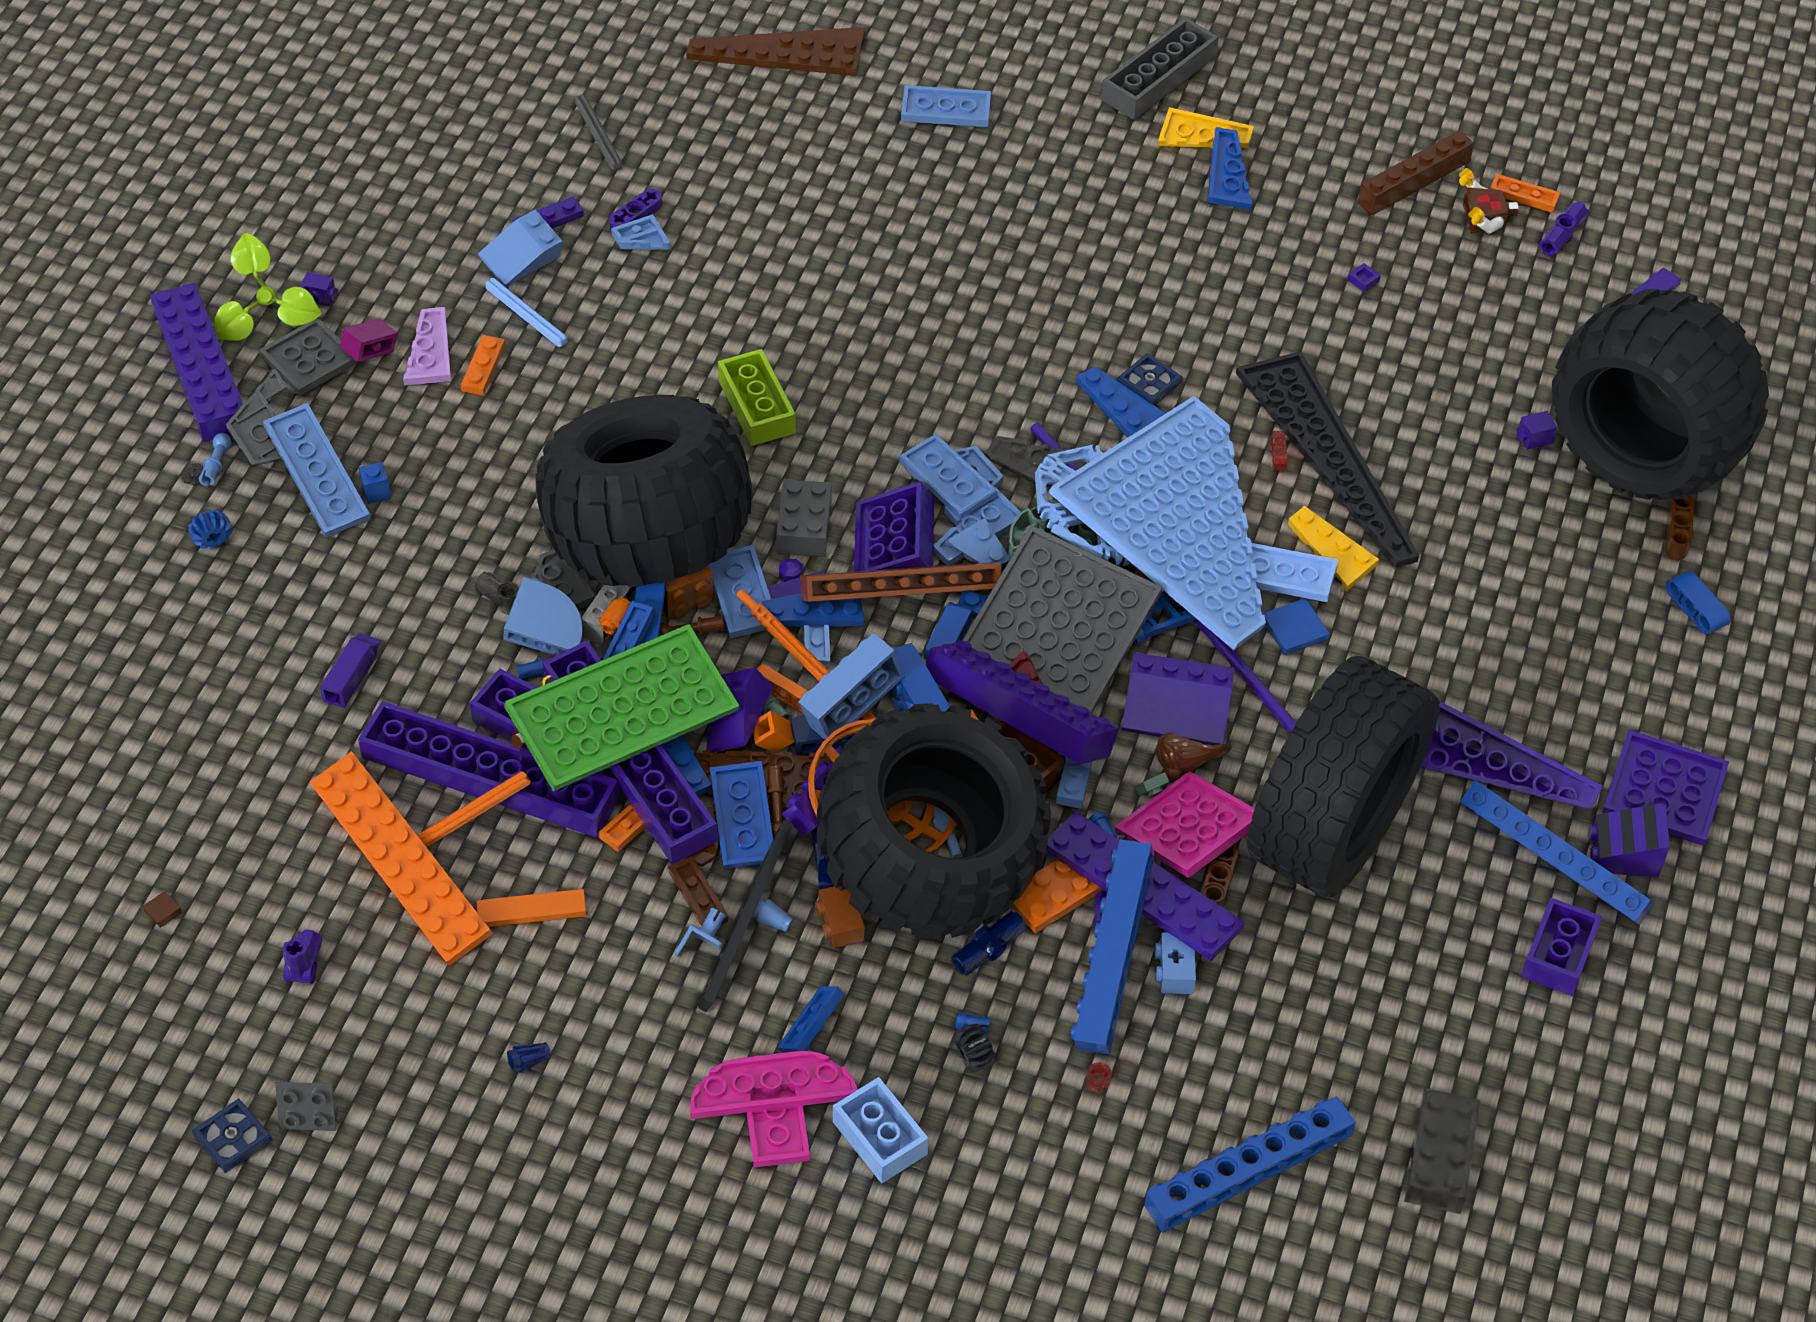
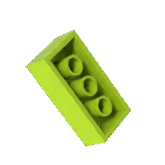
[718,349,796,446]

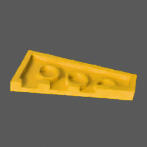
[1158,107,1254,148]
[1288,506,1379,592]

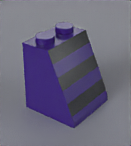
[1588,804,1670,877]

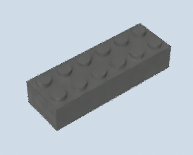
[1101,17,1219,120]

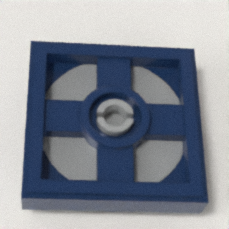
[1117,353,1183,405]
[192,1098,273,1173]

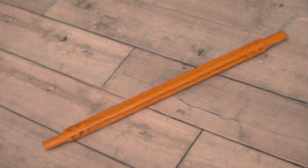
[736,589,877,721]

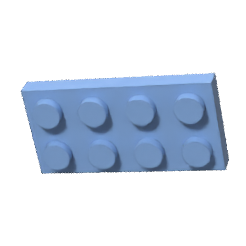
[1251,543,1338,602]

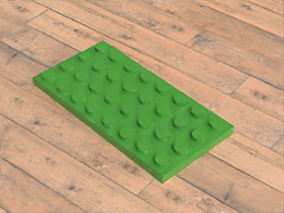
[504,624,739,791]

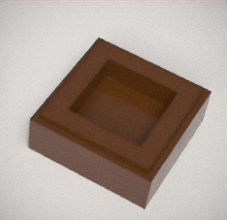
[143,891,182,928]

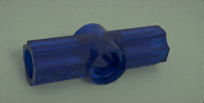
[951,911,1027,976]

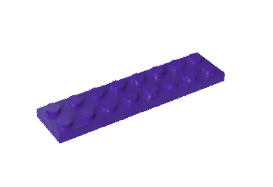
[1046,812,1245,961]

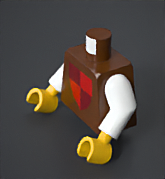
[1459,168,1518,234]

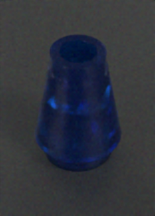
[507,1042,551,1073]

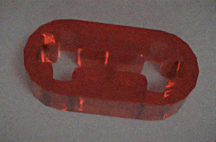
[1271,431,1287,471]

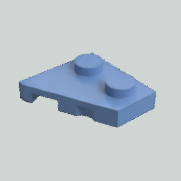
[611,214,671,250]
[945,518,1009,565]

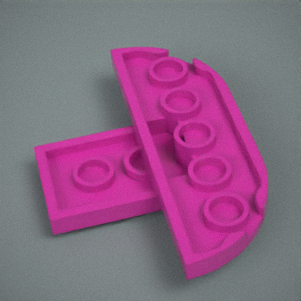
[690,1051,858,1168]

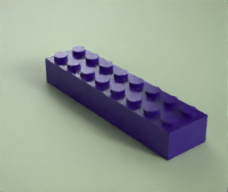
[150,282,243,443]
[926,641,1119,765]

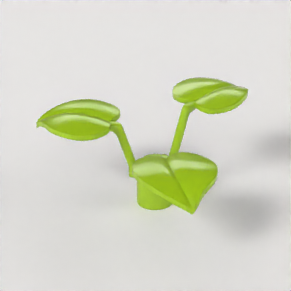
[214,233,322,341]

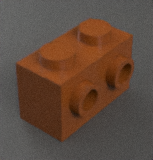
[815,886,865,948]

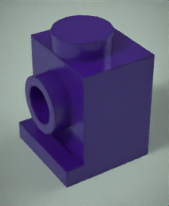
[299,272,337,306]

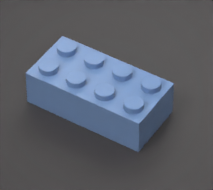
[798,633,905,739]

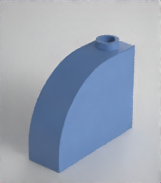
[503,577,582,656]

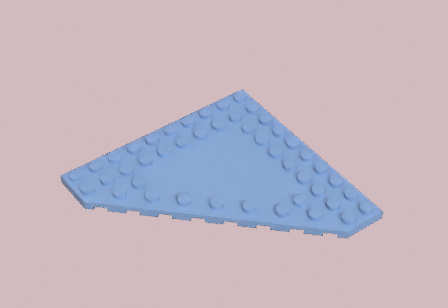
[1049,396,1266,650]

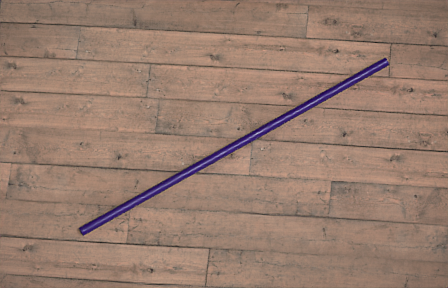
[1030,422,1296,734]

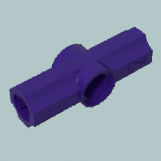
[1539,201,1589,256]

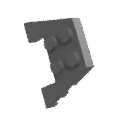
[226,369,287,467]

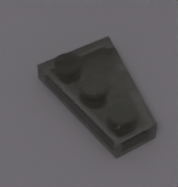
[985,436,1070,488]

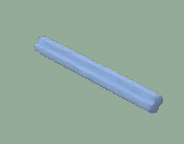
[486,278,568,347]

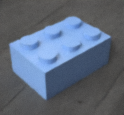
[833,1077,929,1184]

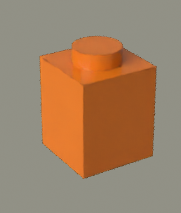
[753,711,795,754]

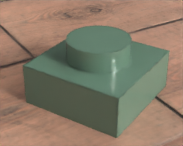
[1135,772,1169,797]

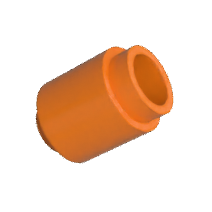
[599,597,631,635]

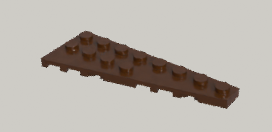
[686,27,864,76]

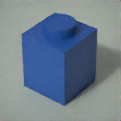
[358,462,391,504]

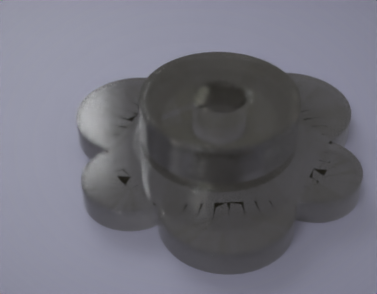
[182,463,203,486]

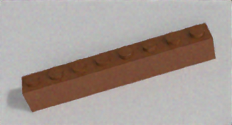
[800,562,1001,602]

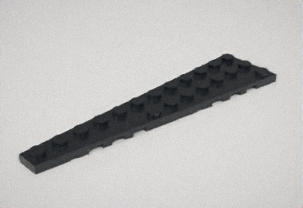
[1236,351,1419,568]

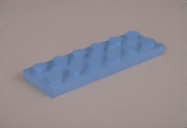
[263,403,370,538]

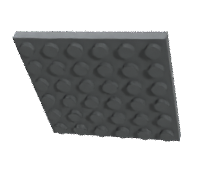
[962,525,1163,714]

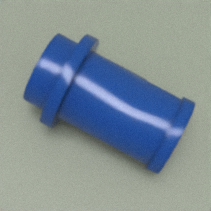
[516,657,546,680]
[1088,812,1118,839]
[955,1011,990,1035]

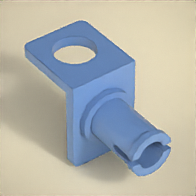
[674,908,727,957]

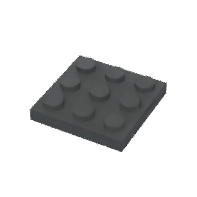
[259,318,359,396]

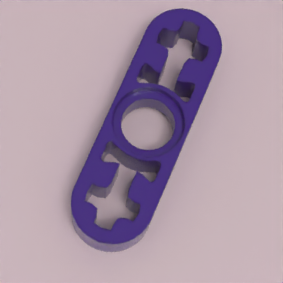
[609,189,662,230]

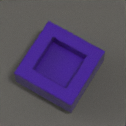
[1348,263,1381,292]

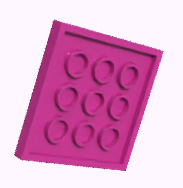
[1115,771,1255,878]

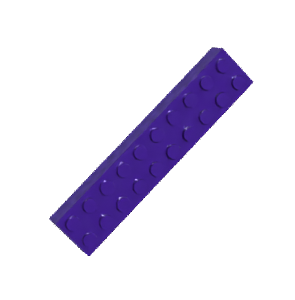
[542,641,718,865]
[358,701,620,838]

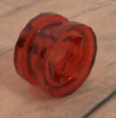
[1086,1062,1112,1091]

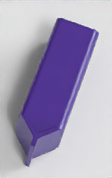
[320,633,382,708]

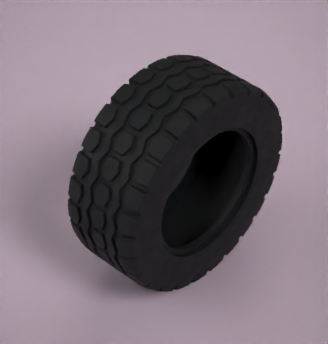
[1247,656,1440,898]

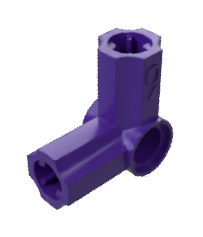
[282,929,322,984]

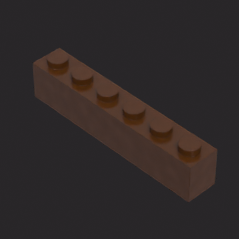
[1358,130,1474,216]

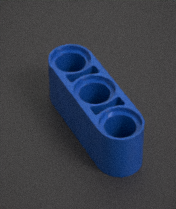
[1665,571,1731,634]
[924,602,974,660]

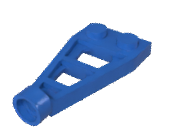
[1133,590,1198,645]

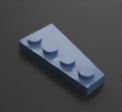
[933,486,1020,565]

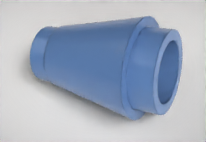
[752,898,794,932]

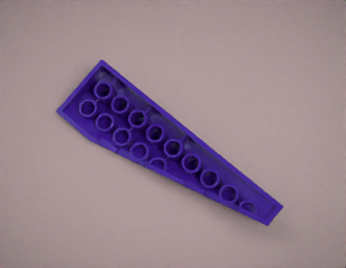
[1421,702,1603,809]

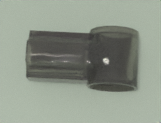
[475,572,519,615]

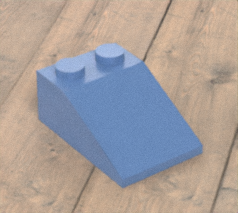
[478,209,562,287]

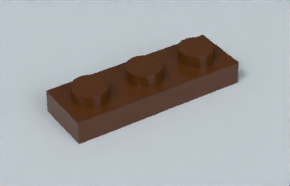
[668,856,729,926]

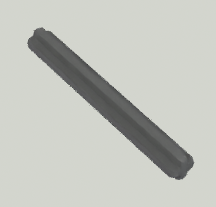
[575,94,622,171]

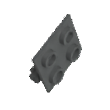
[275,1082,338,1131]

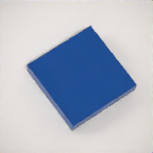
[1262,598,1329,655]

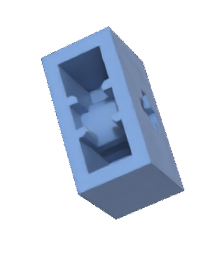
[1155,933,1196,994]

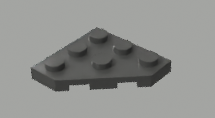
[530,549,596,610]

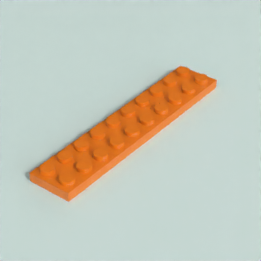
[309,751,493,966]

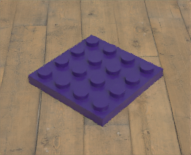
[1602,730,1729,846]

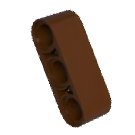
[1665,496,1694,560]
[1201,843,1238,908]

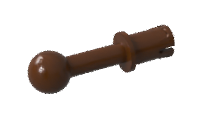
[659,615,726,637]
[766,766,787,838]

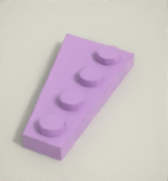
[403,307,451,386]

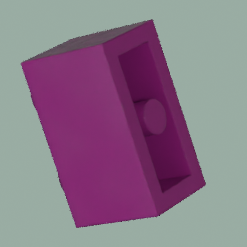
[340,318,398,362]

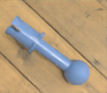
[199,433,232,486]

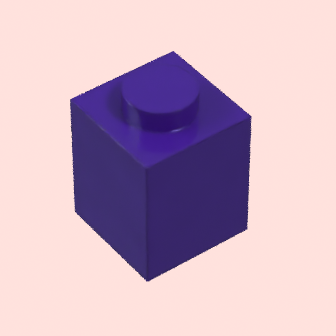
[1517,411,1557,450]

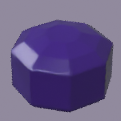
[779,558,803,582]

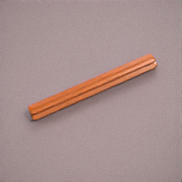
[417,771,531,847]

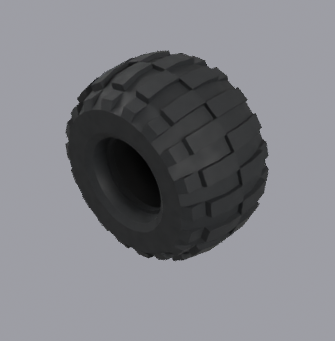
[1552,289,1769,500]
[535,395,752,587]
[817,703,1051,939]

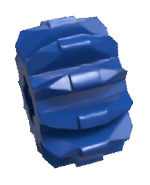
[188,509,232,550]

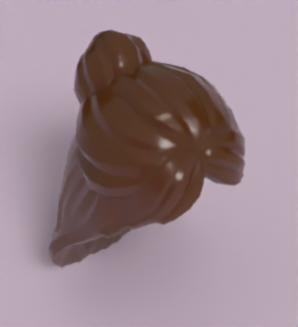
[1156,732,1232,782]

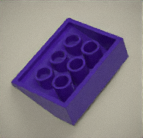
[854,481,934,572]
[1121,652,1235,745]

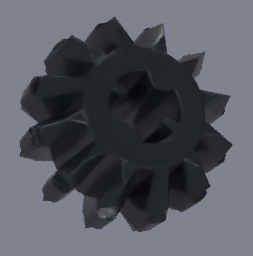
[954,1023,995,1072]

